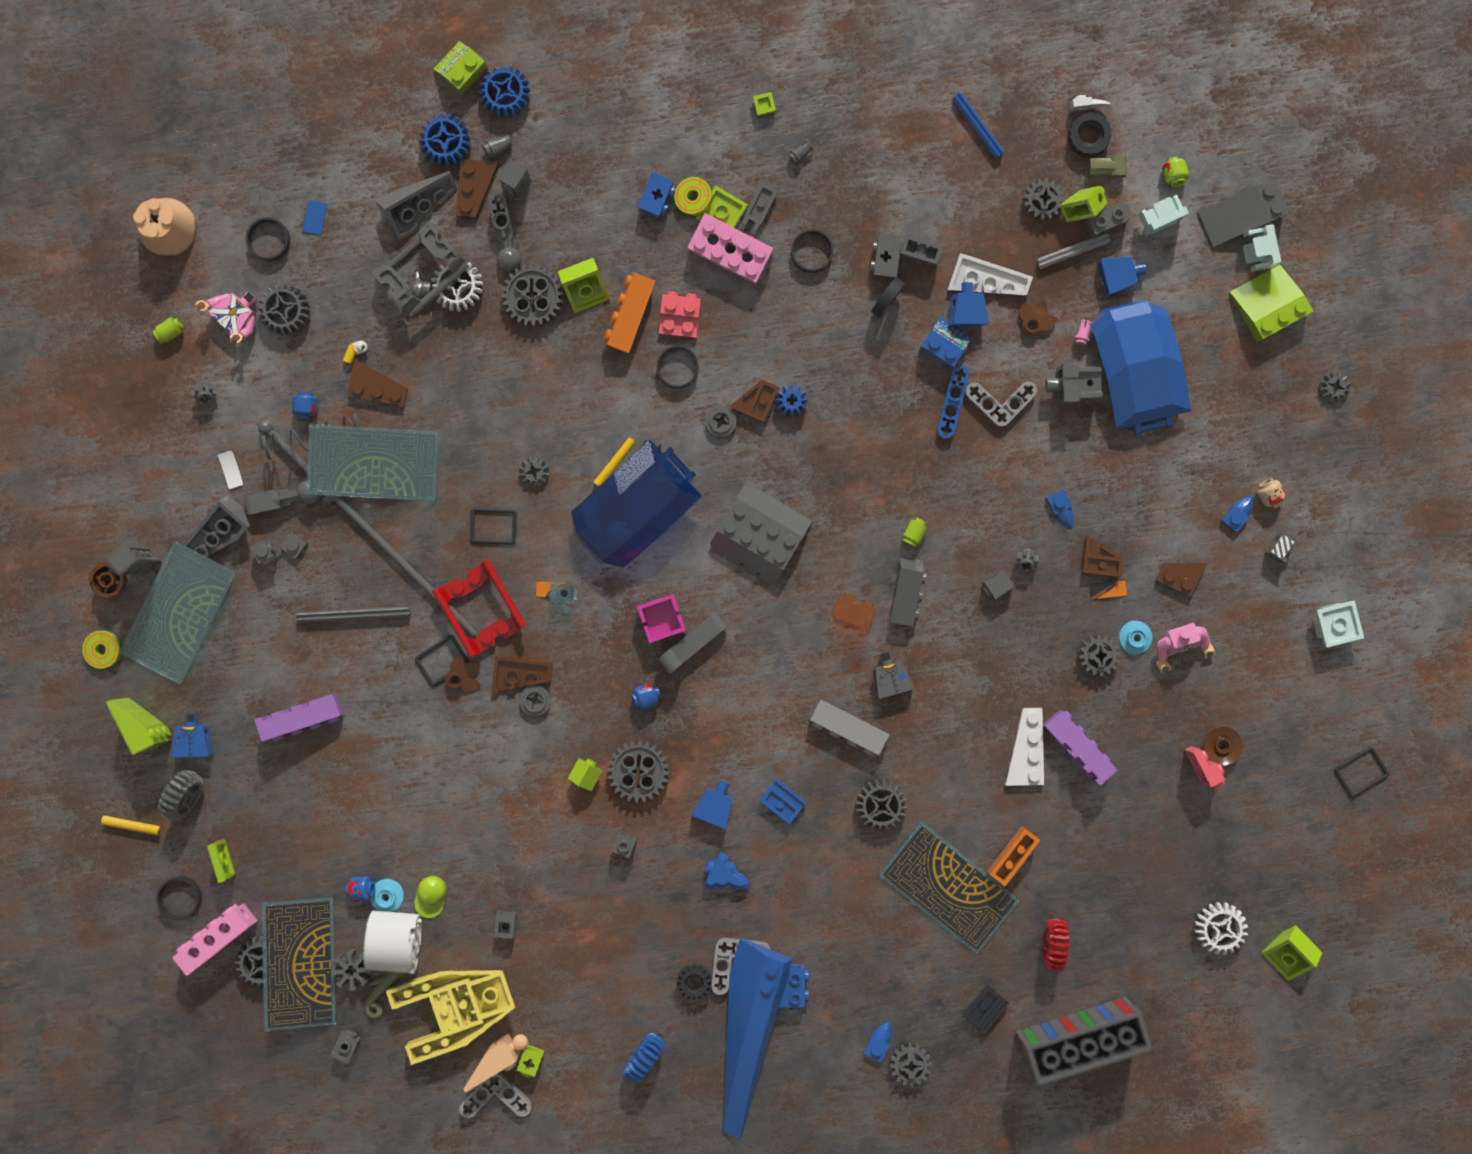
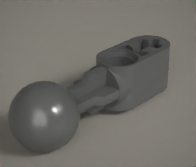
[489,193,522,272]
[244,480,322,516]

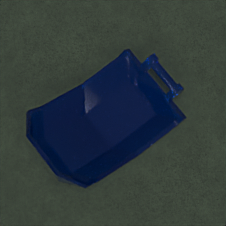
[571,440,702,568]

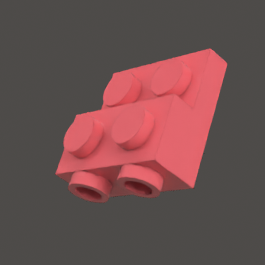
[659,291,701,339]
[1185,746,1225,788]

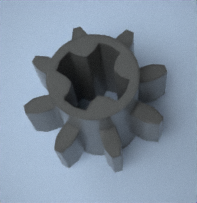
[191,381,217,405]
[1015,548,1039,572]

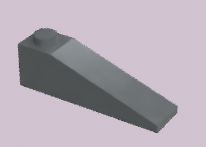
[376,171,457,240]

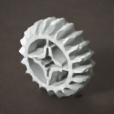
[431,263,483,312]
[1195,902,1248,955]

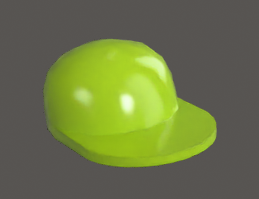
[415,876,447,918]

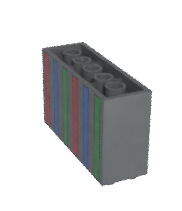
[1016,997,1152,1085]

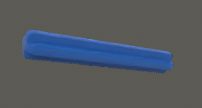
[953,92,1004,158]

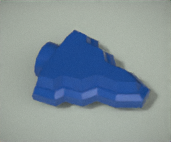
[703,851,750,890]

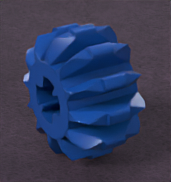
[775,384,808,417]

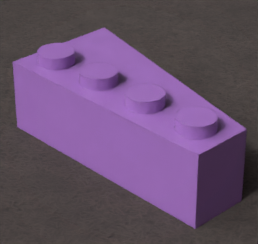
[254,693,344,742]
[1043,710,1117,785]

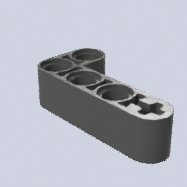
[657,611,727,674]

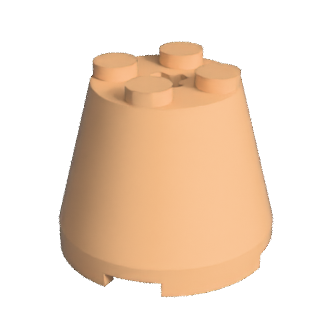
[133,198,196,256]

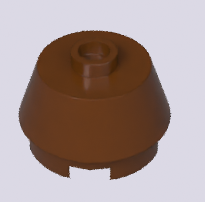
[88,561,128,599]

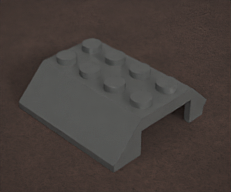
[710,482,812,585]

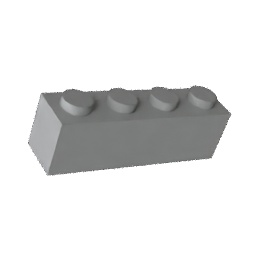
[810,699,889,756]

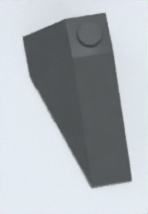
[181,495,250,559]

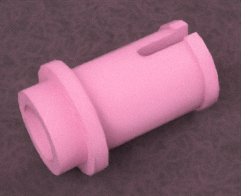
[1074,320,1092,345]

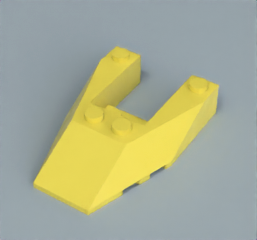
[386,970,515,1065]

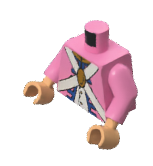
[195,291,257,347]
[1156,623,1216,673]

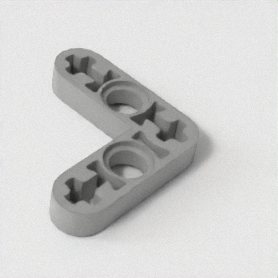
[965,382,1037,427]
[712,938,771,995]
[459,1072,532,1118]

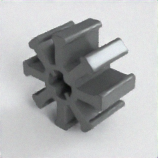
[331,948,372,991]

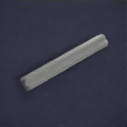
[1037,233,1110,269]

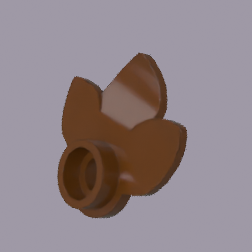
[1019,300,1057,336]
[445,656,480,692]

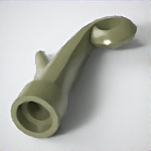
[364,972,407,1019]

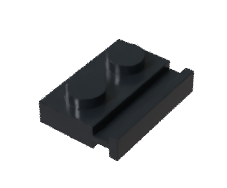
[963,984,1010,1033]

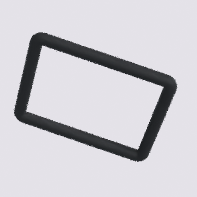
[470,508,517,544]
[415,635,470,686]
[1334,746,1389,798]

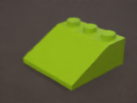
[1229,265,1313,342]
[106,697,171,755]

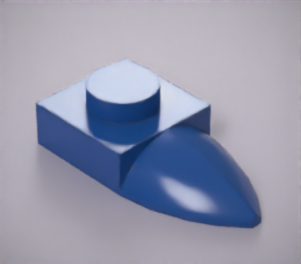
[1046,489,1074,528]
[1221,496,1253,533]
[864,1022,892,1062]

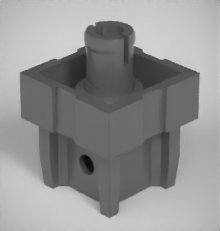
[1045,363,1103,406]

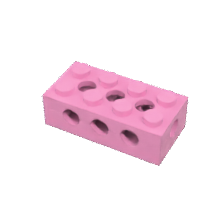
[687,213,774,285]
[172,903,258,976]

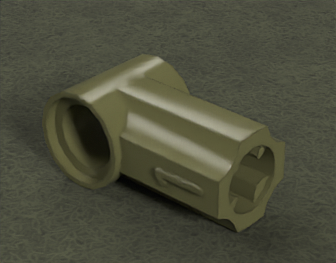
[1088,155,1127,179]

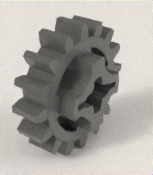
[1023,178,1065,221]
[1078,634,1121,676]
[889,1043,932,1087]

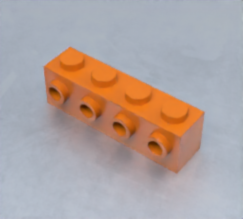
[603,272,655,353]

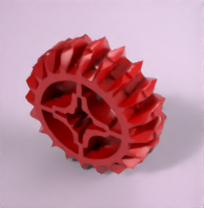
[1042,918,1070,972]

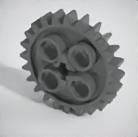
[501,264,564,327]
[607,740,670,803]

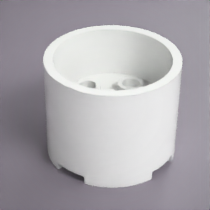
[364,911,422,973]

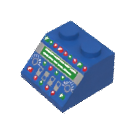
[920,317,972,369]

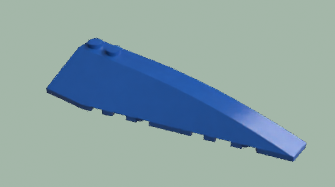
[723,938,793,1139]

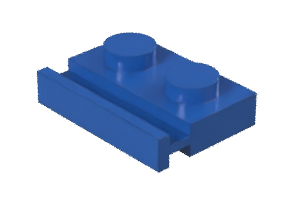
[759,778,807,824]

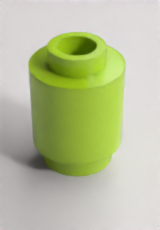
[153,317,183,344]
[903,517,928,547]

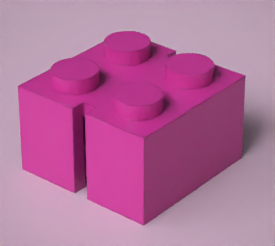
[637,594,686,643]

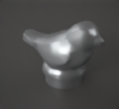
[409,271,433,300]

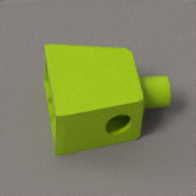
[1060,186,1107,222]

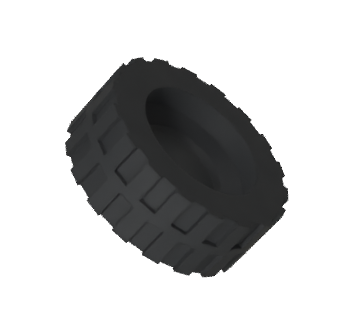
[1067,112,1112,158]

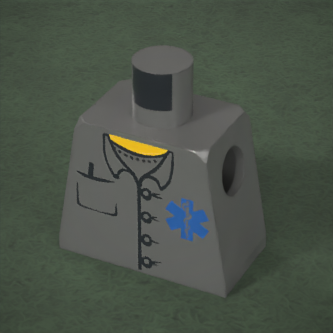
[874,651,914,699]

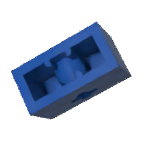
[638,172,676,220]

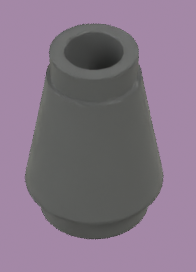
[482,135,512,159]

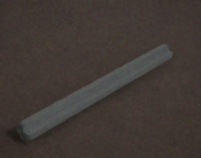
[296,607,411,623]

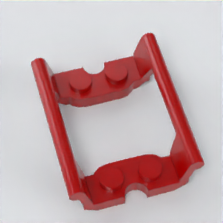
[432,559,527,658]

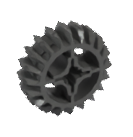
[257,283,311,336]
[158,770,204,821]
[855,779,908,831]
[235,935,267,989]

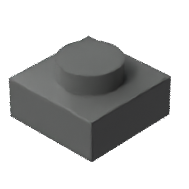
[280,532,308,559]

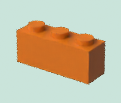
[987,826,1040,886]

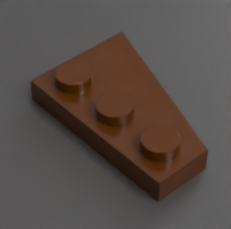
[456,159,499,219]
[347,359,408,408]
[491,654,553,693]

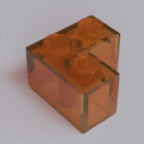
[831,592,877,630]

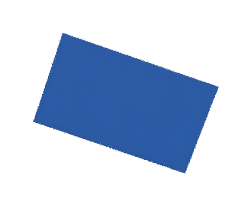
[302,200,327,235]

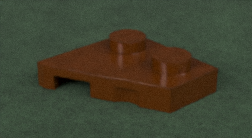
[730,380,779,423]
[1082,536,1123,578]
[1155,563,1207,597]

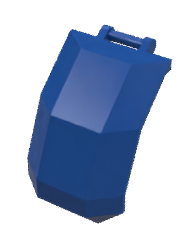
[1091,299,1191,435]

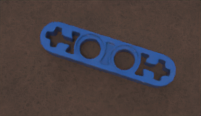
[937,366,969,439]

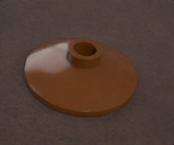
[1204,727,1243,765]

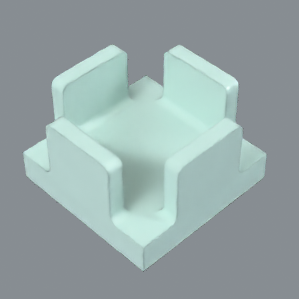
[1138,195,1189,237]
[1243,224,1281,272]
[1313,601,1364,648]

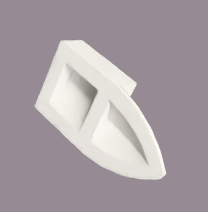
[1070,95,1110,112]

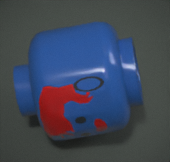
[292,392,318,420]
[631,683,661,711]
[345,876,376,902]

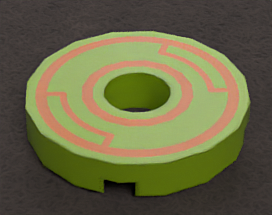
[674,177,713,216]
[82,631,121,669]

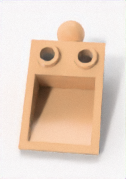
[464,1033,528,1093]

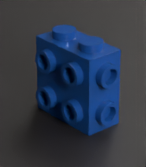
[778,965,809,1010]

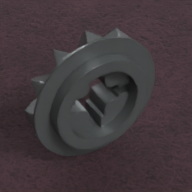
[1319,372,1351,402]
[706,406,736,437]
[519,457,549,487]
[520,685,550,716]

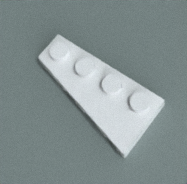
[947,253,1033,295]
[1005,708,1044,786]

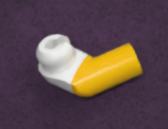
[343,341,368,364]

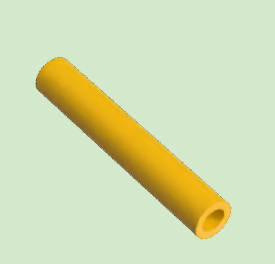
[594,437,636,487]
[101,816,161,836]

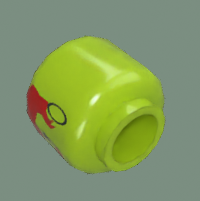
[1162,157,1189,187]

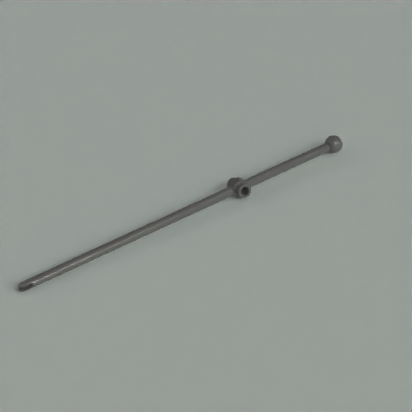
[258,420,478,637]

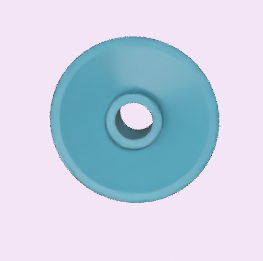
[1118,621,1153,655]
[370,879,404,912]

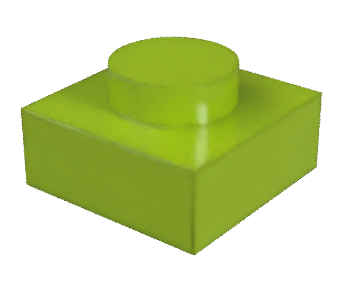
[753,92,776,117]

